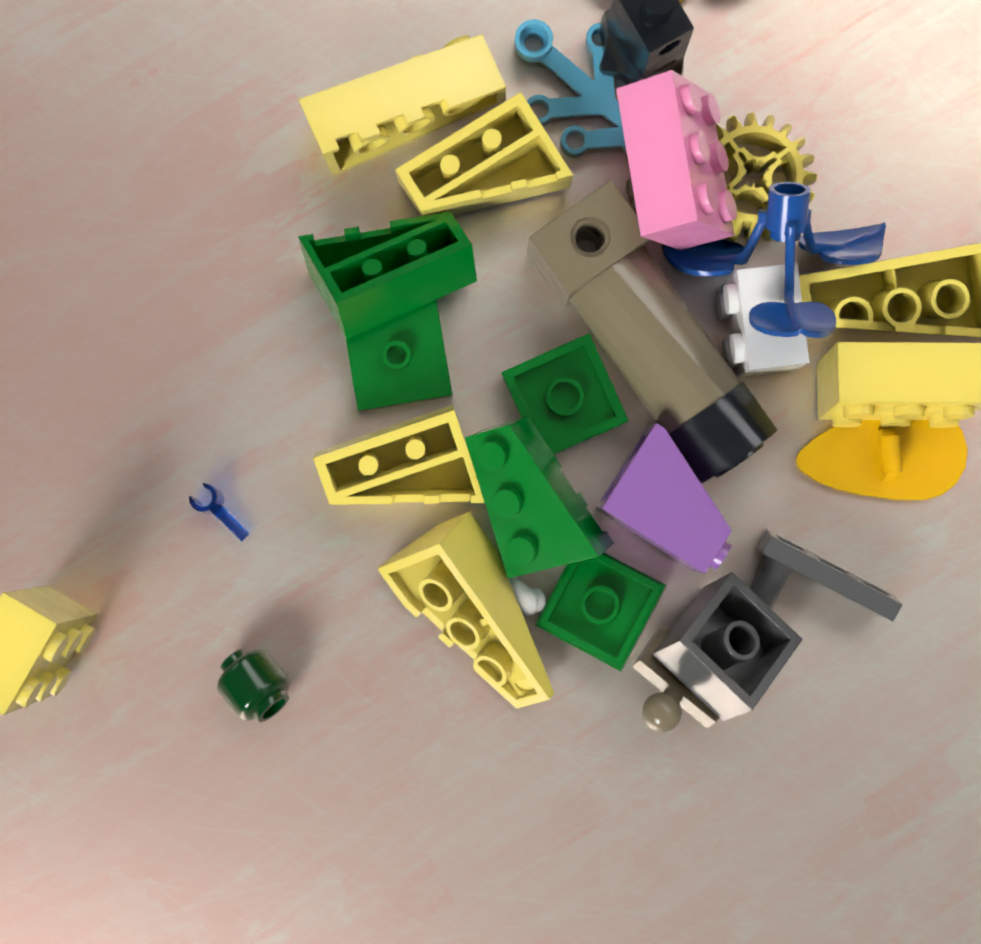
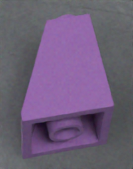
[595,423,732,574]

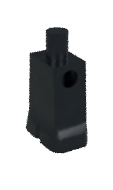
[599,0,694,85]

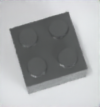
[652,572,803,721]

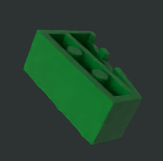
[298,211,477,340]
[465,416,614,579]

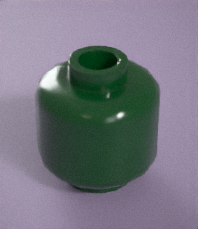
[217,649,290,722]

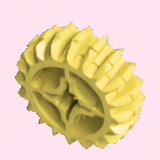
[716,112,817,243]

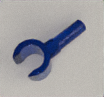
[189,483,250,542]

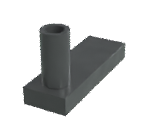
[749,529,903,622]

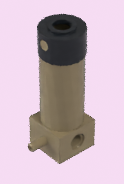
[527,180,777,484]

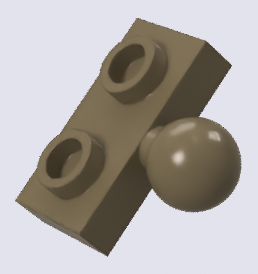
[632,626,719,732]

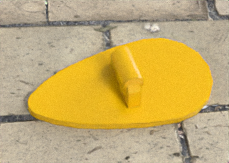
[795,420,968,500]

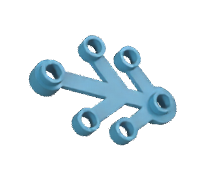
[515,19,627,158]

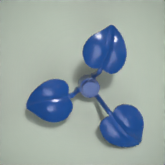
[661,182,886,338]

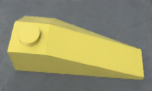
[377,511,554,709]

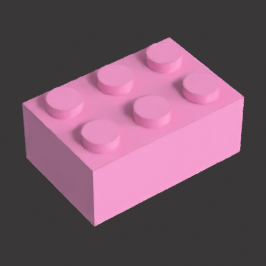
[616,70,737,250]

